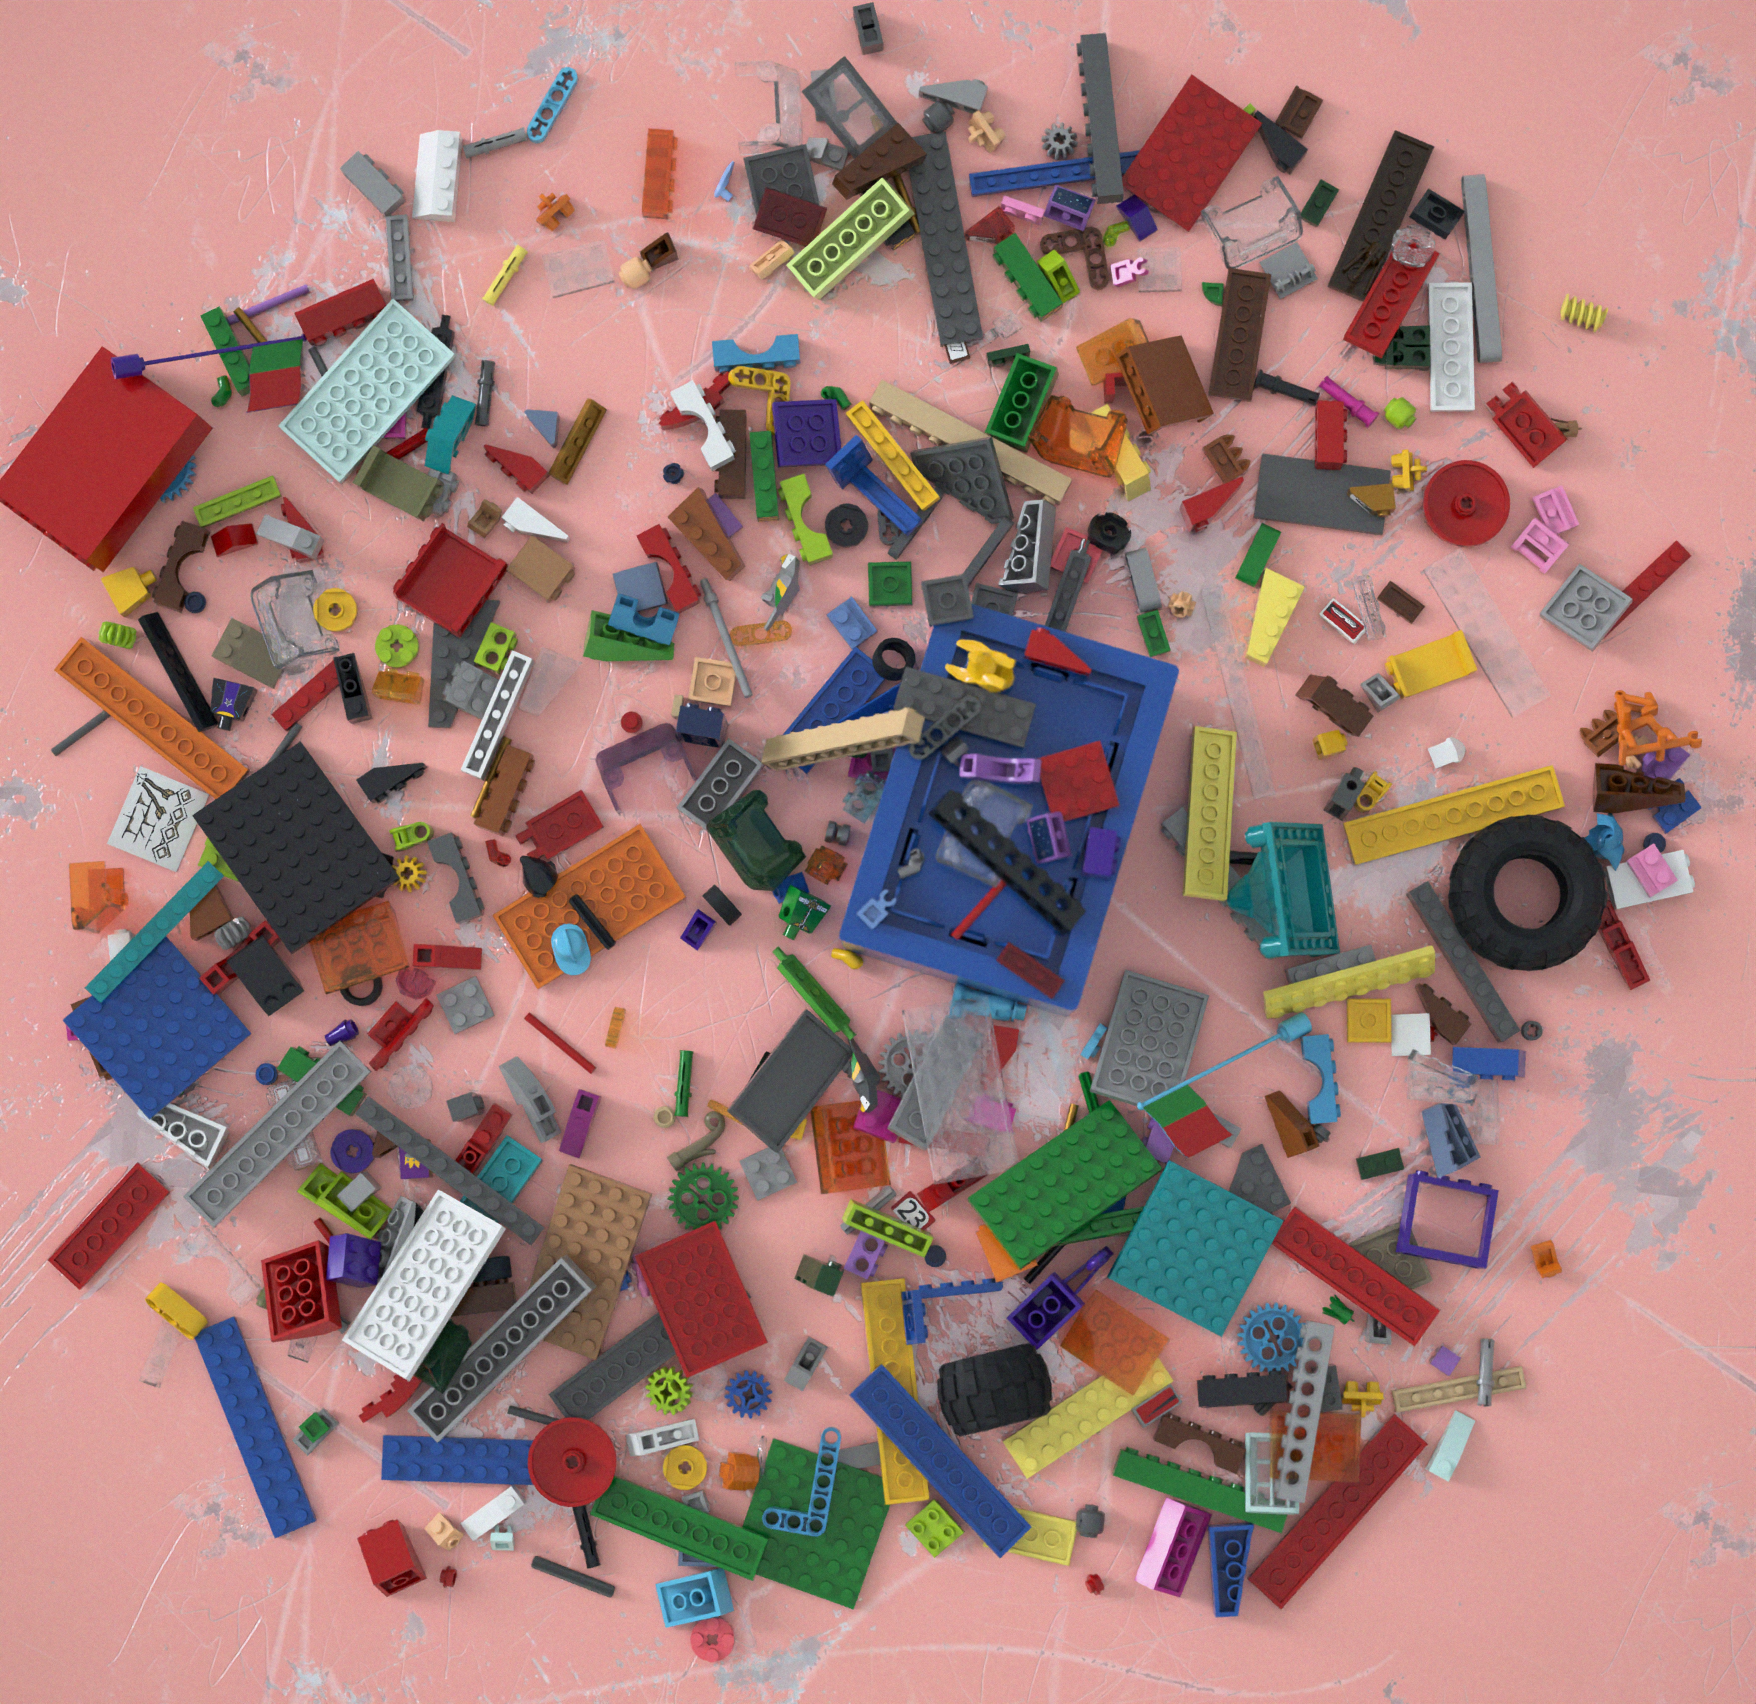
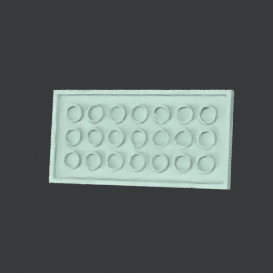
[278,299,456,484]

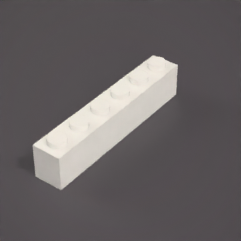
[461,650,535,781]

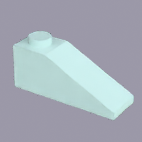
[1425,1410,1475,1482]

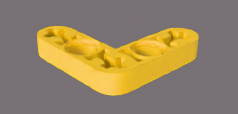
[728,366,791,435]

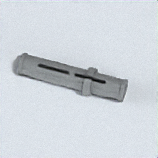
[462,127,528,159]
[1476,1339,1495,1407]

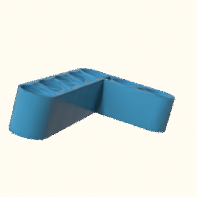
[762,1426,841,1536]

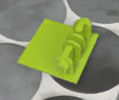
[905,1499,964,1558]

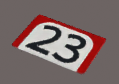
[891,1191,935,1230]

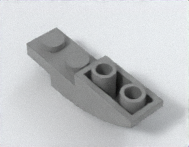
[499,1056,561,1143]

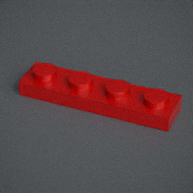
[271,660,339,731]

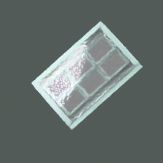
[1245,1432,1299,1515]

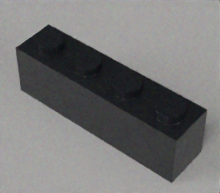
[1197,1371,1289,1408]

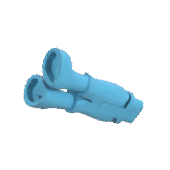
[949,982,1027,1022]

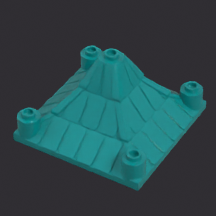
[1227,822,1340,959]

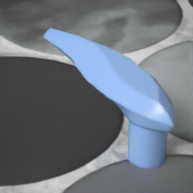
[714,161,735,201]

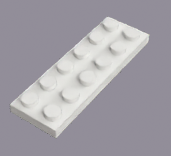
[1428,282,1475,412]

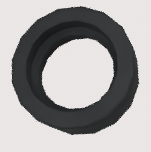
[872,637,916,681]
[702,885,742,926]
[339,964,383,1006]

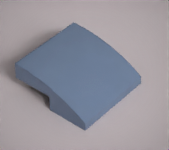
[613,562,668,612]

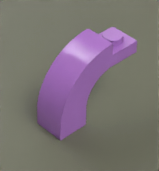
[960,754,1041,784]

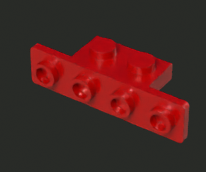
[367,998,434,1071]

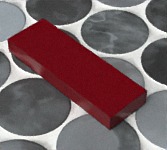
[996,942,1065,999]

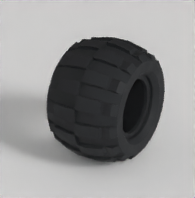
[937,1343,1052,1437]

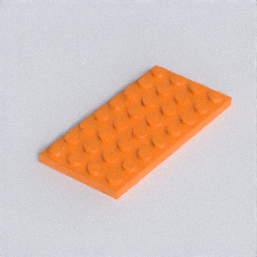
[492,824,686,989]

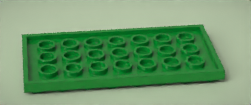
[968,1100,1162,1270]

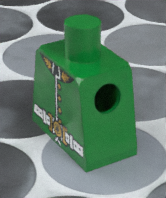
[779,885,831,940]

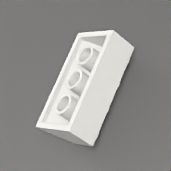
[412,130,463,222]

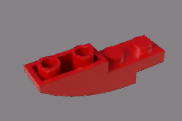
[659,371,732,430]
[455,1103,513,1174]
[359,1358,432,1423]

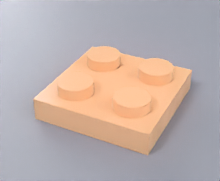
[688,657,736,707]

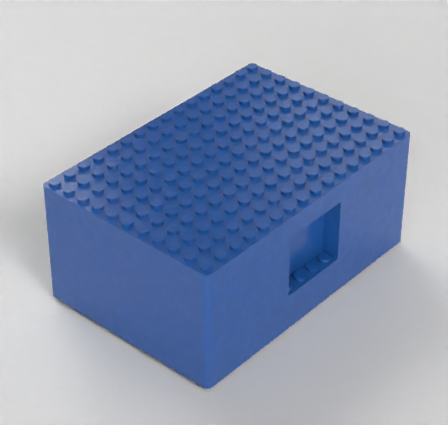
[839,604,1179,1017]

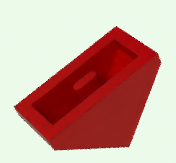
[211,523,258,557]

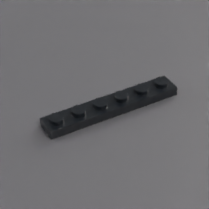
[138,612,218,732]

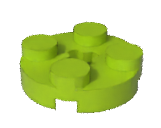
[375,624,419,668]

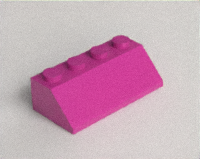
[1135,1497,1212,1597]

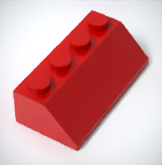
[294,278,387,346]

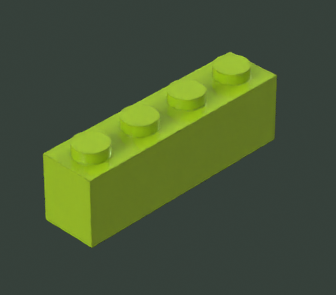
[842,1199,933,1258]

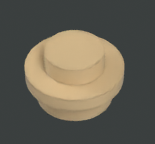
[654,1106,676,1128]

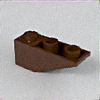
[1415,983,1472,1045]

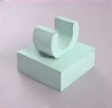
[490,1525,515,1551]

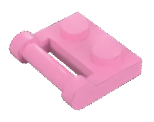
[1510,517,1569,574]

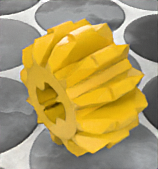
[392,855,427,893]

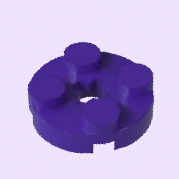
[330,1129,375,1173]

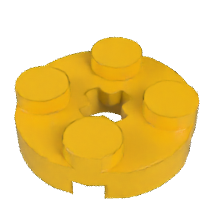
[313,588,358,632]
[663,1445,707,1490]

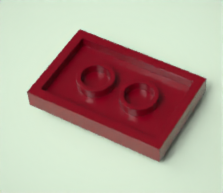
[752,187,827,247]

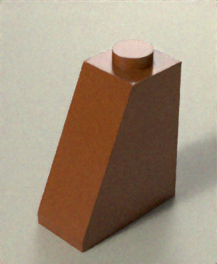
[190,884,234,941]

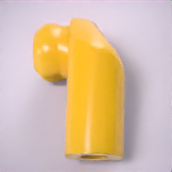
[831,948,863,969]

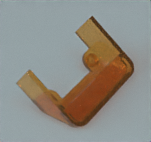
[69,861,128,934]

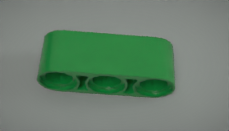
[1235,523,1281,588]

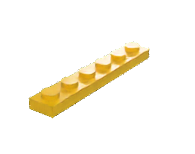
[846,400,940,512]

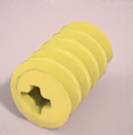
[1560,293,1608,332]

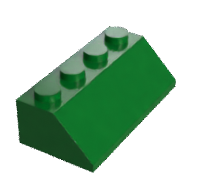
[985,353,1059,453]

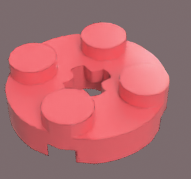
[690,1617,735,1663]

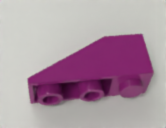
[559,1089,602,1159]

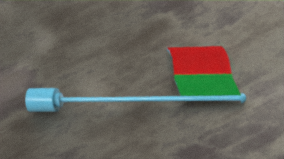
[1137,1012,1312,1158]

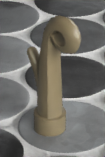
[667,1111,725,1172]

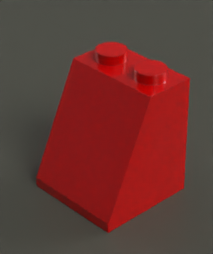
[357,1519,427,1597]

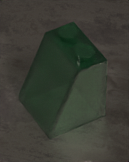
[413,1318,472,1394]

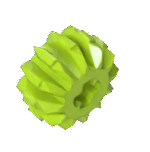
[98,621,137,649]

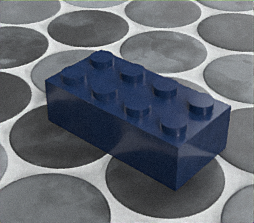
[676,703,728,749]

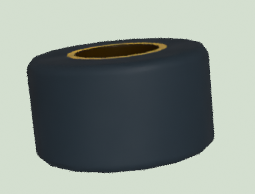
[473,1256,512,1282]

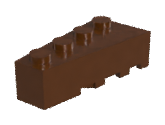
[832,123,927,200]

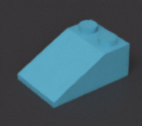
[655,1568,734,1628]

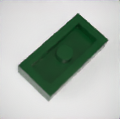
[1298,179,1339,228]
[986,344,1030,367]
[1356,1148,1404,1180]

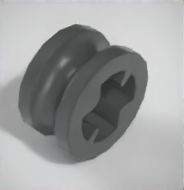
[1521,1021,1543,1041]

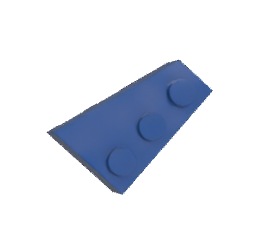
[1452,1047,1526,1081]

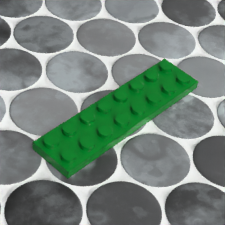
[590,1476,769,1581]

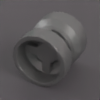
[825,821,851,847]

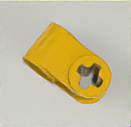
[1354,771,1392,813]

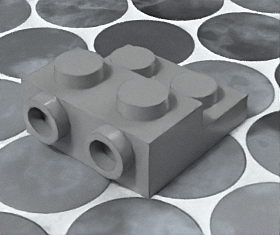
[442,661,499,720]

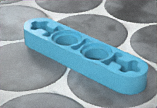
[527,67,578,143]

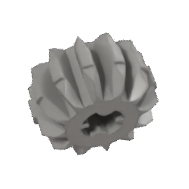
[1041,123,1078,160]
[214,917,252,950]

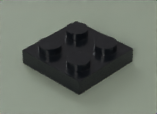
[1409,189,1465,240]

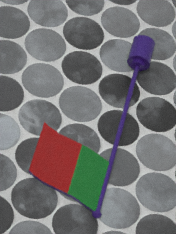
[111,334,307,413]

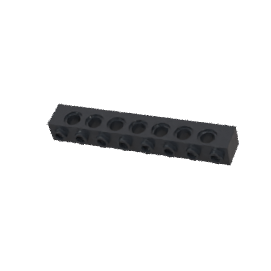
[928,789,1086,935]

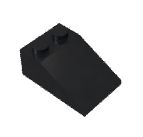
[227,935,304,1016]

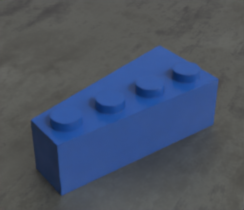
[1207,1522,1254,1617]

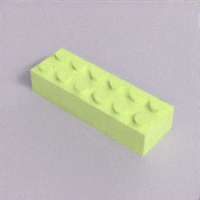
[787,178,915,300]

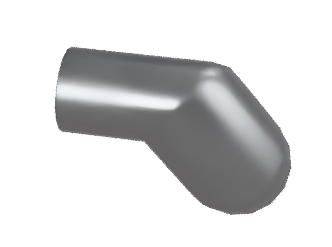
[897,849,925,879]

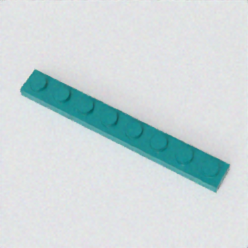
[85,861,224,1003]

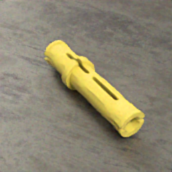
[482,245,528,306]

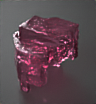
[395,967,436,1000]

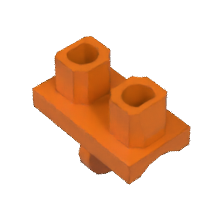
[536,193,575,231]

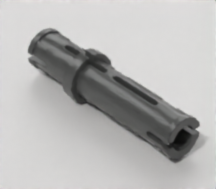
[475,360,495,427]

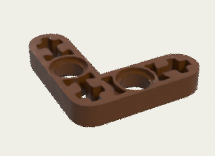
[1040,227,1109,290]

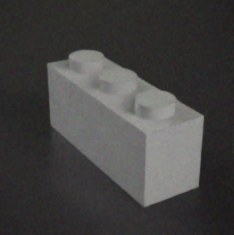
[340,151,405,218]

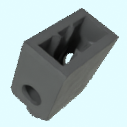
[1323,767,1365,821]

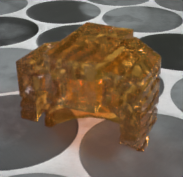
[805,845,848,885]

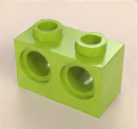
[474,622,518,674]

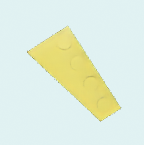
[1085,404,1151,502]
[1245,568,1305,667]

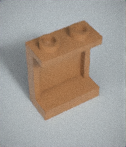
[506,535,575,603]

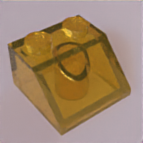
[372,668,424,705]

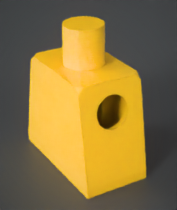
[101,567,157,617]

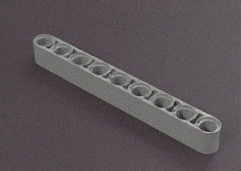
[1461,174,1502,363]

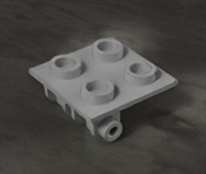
[1259,242,1318,299]

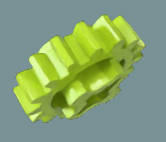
[645,1366,694,1415]

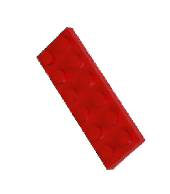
[1343,235,1440,358]
[48,1162,171,1290]

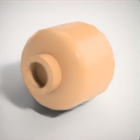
[619,257,652,289]

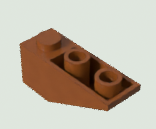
[1264,1090,1320,1158]

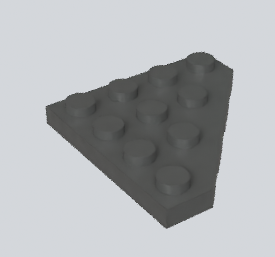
[910,437,1014,524]

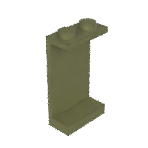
[352,445,444,522]

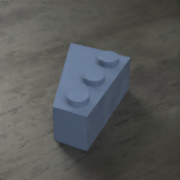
[1421,1097,1481,1178]

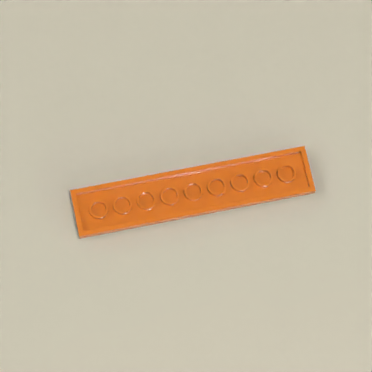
[54,637,250,799]

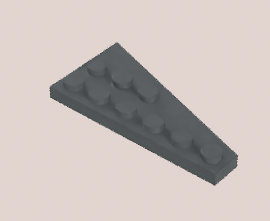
[428,600,500,728]

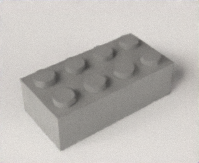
[676,738,764,836]

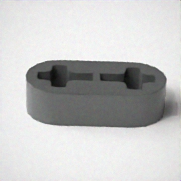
[877,509,899,546]

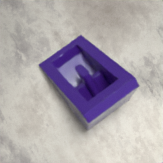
[1116,195,1158,242]
[680,909,717,951]

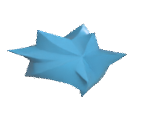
[1585,813,1624,871]

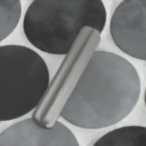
[840,1186,896,1235]

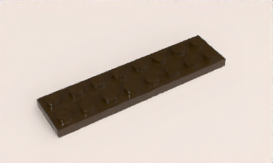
[1327,130,1434,301]

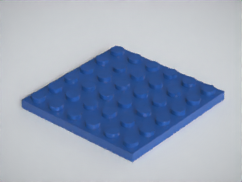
[63,937,251,1120]

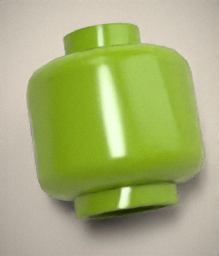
[1384,397,1417,429]

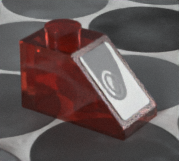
[965,206,1015,244]

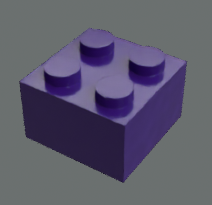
[1081,827,1121,880]
[326,1233,381,1288]

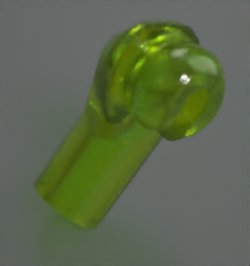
[1103,220,1130,247]

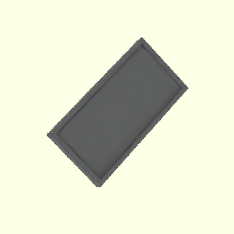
[1254,453,1391,535]
[727,1009,853,1153]

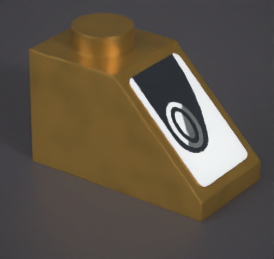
[1347,483,1396,517]

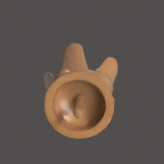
[1551,418,1582,437]

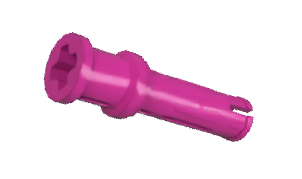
[1319,376,1380,429]

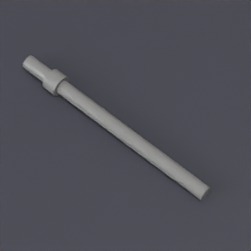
[700,578,753,698]

